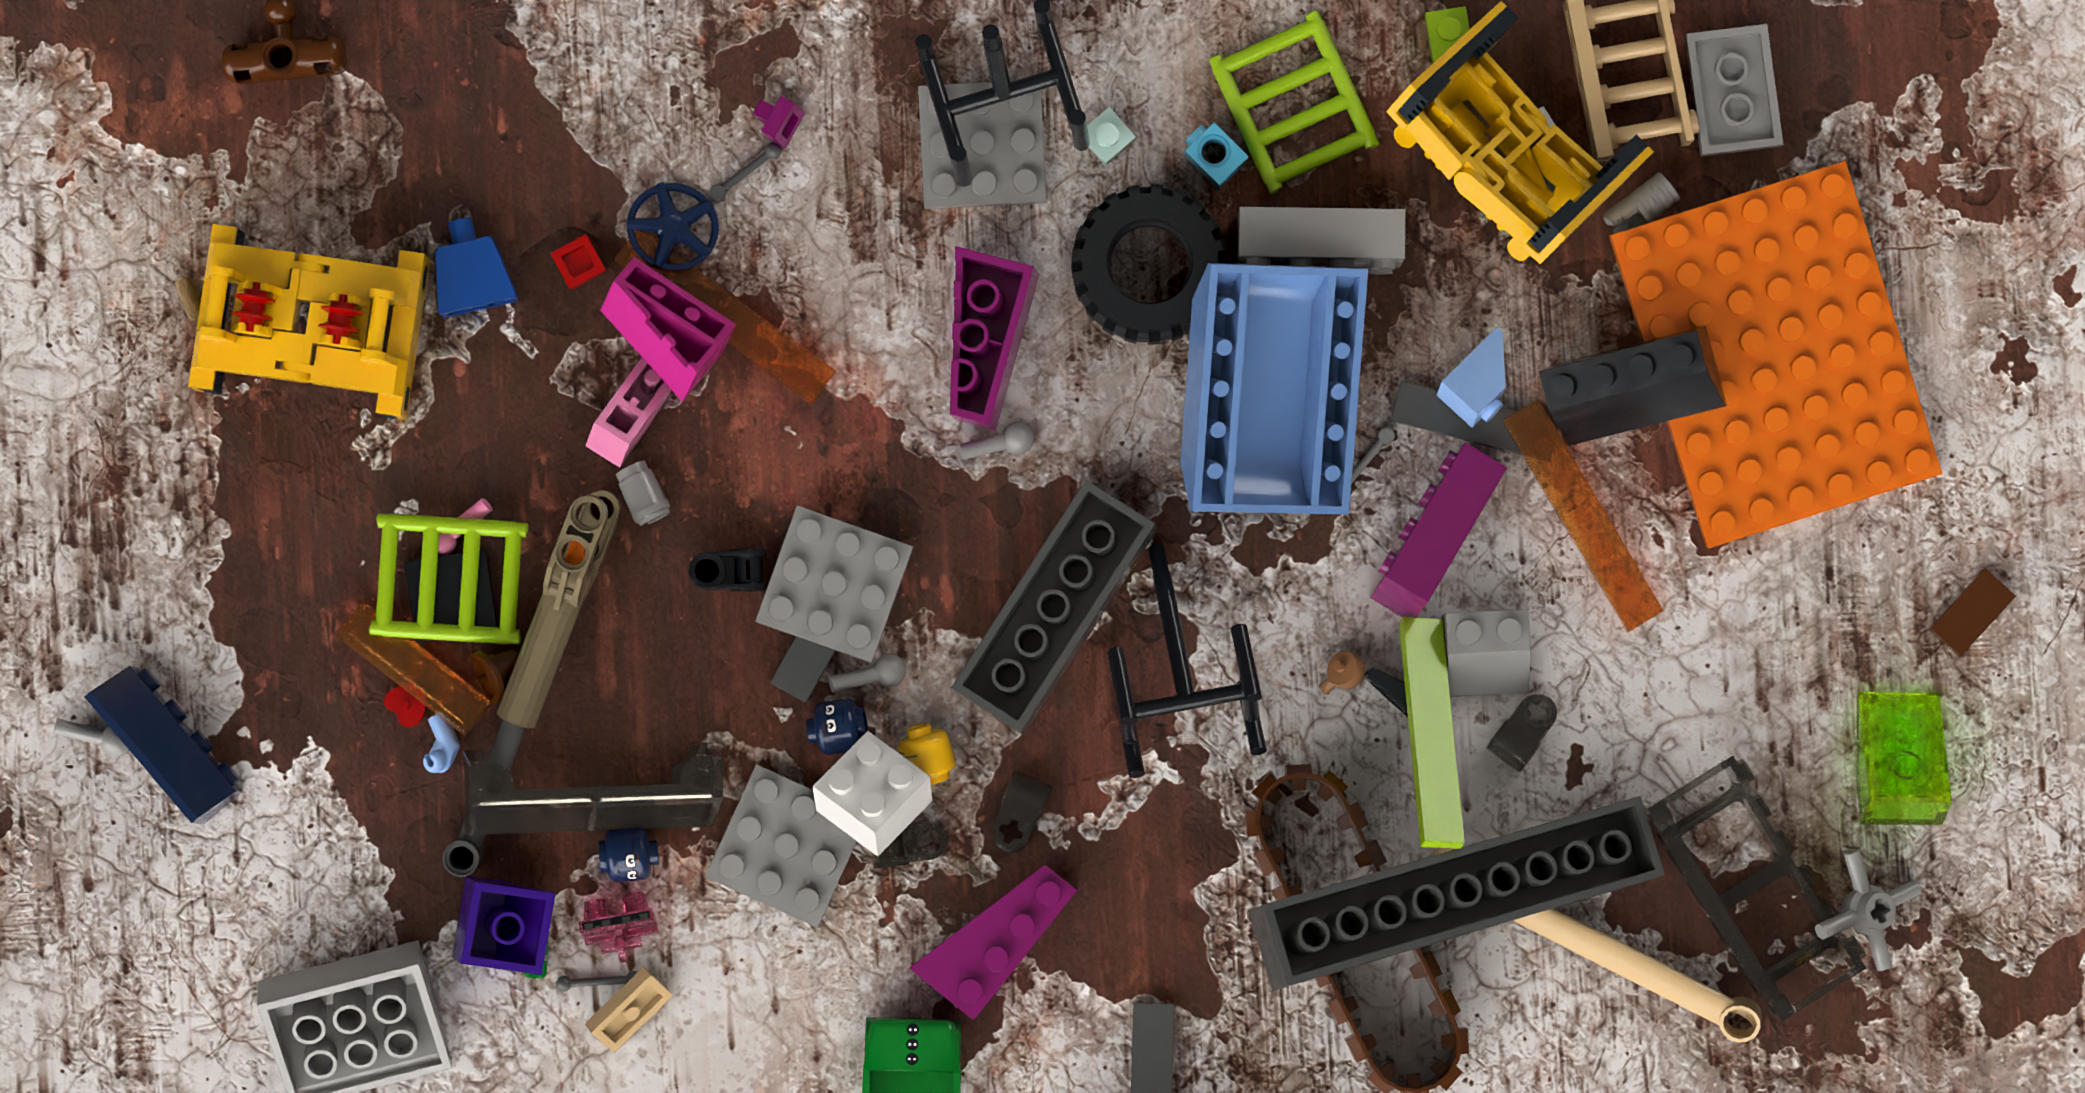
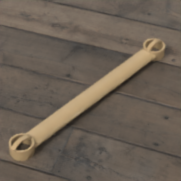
[1428,848,1762,1042]

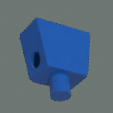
[435,217,520,319]

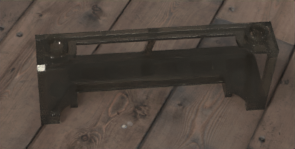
[463,742,723,835]

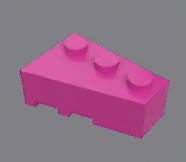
[600,257,736,402]

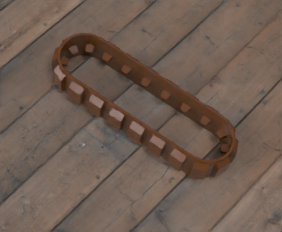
[1245,764,1469,1093]

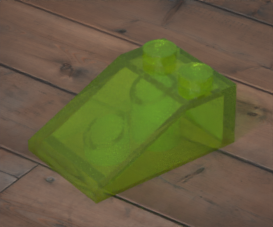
[1856,692,1952,825]

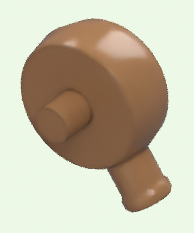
[1319,651,1365,695]

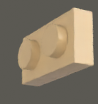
[584,967,673,1053]

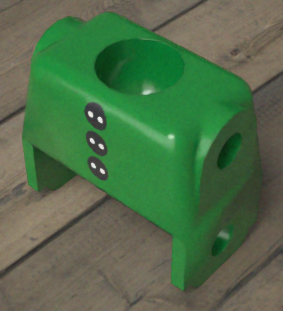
[862,1017,961,1093]

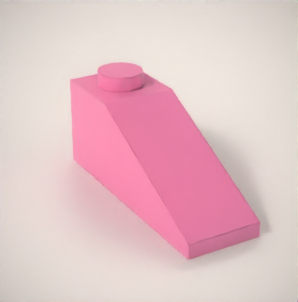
[585,357,672,468]

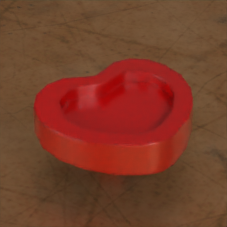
[384,685,427,728]

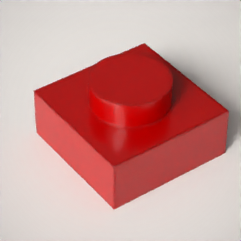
[550,234,607,291]

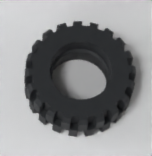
[1071,184,1228,345]

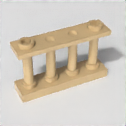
[1562,0,1699,162]

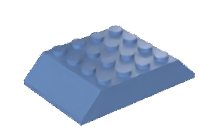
[1180,263,1368,514]

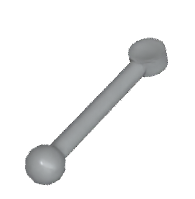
[1351,428,1395,484]

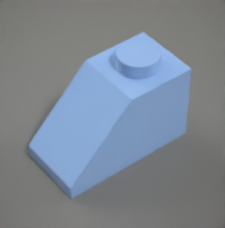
[1436,327,1506,428]

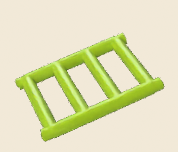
[1208,10,1379,194]
[369,513,529,644]

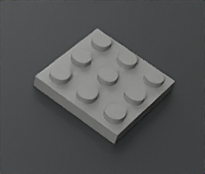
[918,81,1047,210]
[755,506,914,663]
[705,764,857,928]

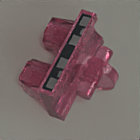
[579,891,659,963]

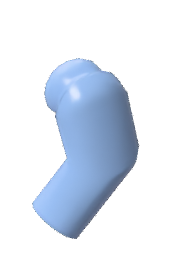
[423,711,460,773]

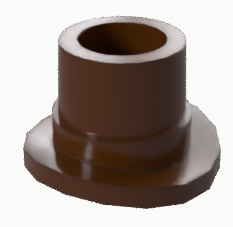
[470,647,518,705]

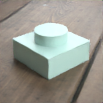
[1087,107,1136,166]

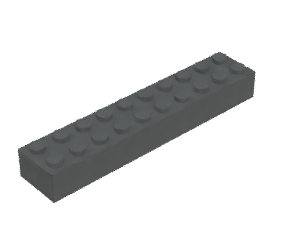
[1248,796,1665,991]

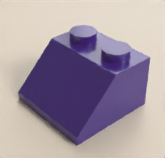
[452,876,556,975]

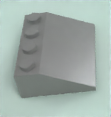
[257,940,452,1093]

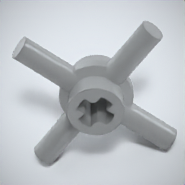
[1815,849,1921,971]

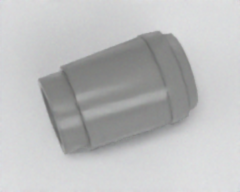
[615,460,670,526]

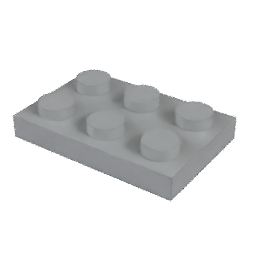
[1684,24,1784,157]

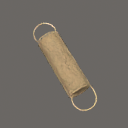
[175,267,200,328]

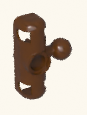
[222,0,347,85]

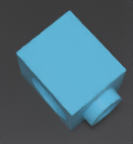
[1184,122,1249,191]

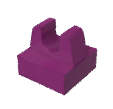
[752,96,805,149]

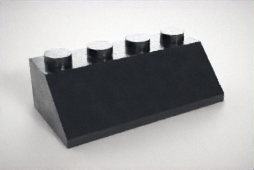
[1539,326,1727,446]

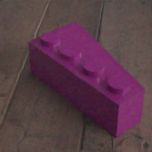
[950,246,1040,431]
[1370,443,1507,617]
[909,865,1077,1020]

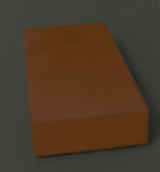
[1929,568,2016,657]

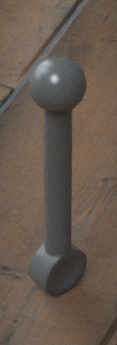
[710,143,781,201]
[556,971,637,992]

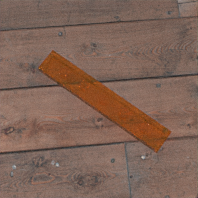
[614,230,836,405]
[1501,399,1664,632]

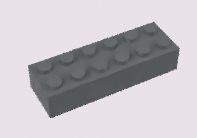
[951,480,1158,736]

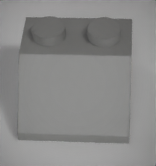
[1442,609,1531,697]

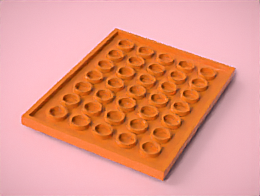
[1609,161,1942,549]

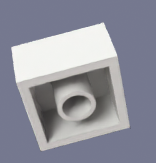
[813,731,933,856]

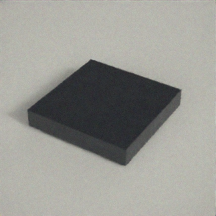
[404,549,498,644]

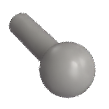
[957,422,1034,460]
[829,654,906,693]
[53,718,129,757]

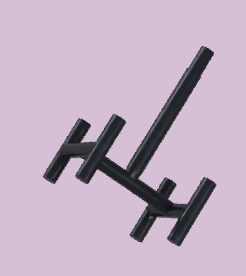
[915,0,1090,187]
[1107,544,1267,778]

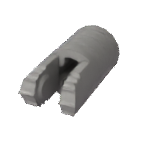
[1603,172,1681,234]

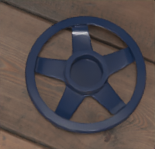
[627,182,719,271]

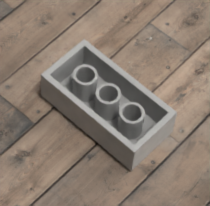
[1236,207,1406,275]

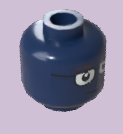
[806,698,868,755]
[599,827,659,882]

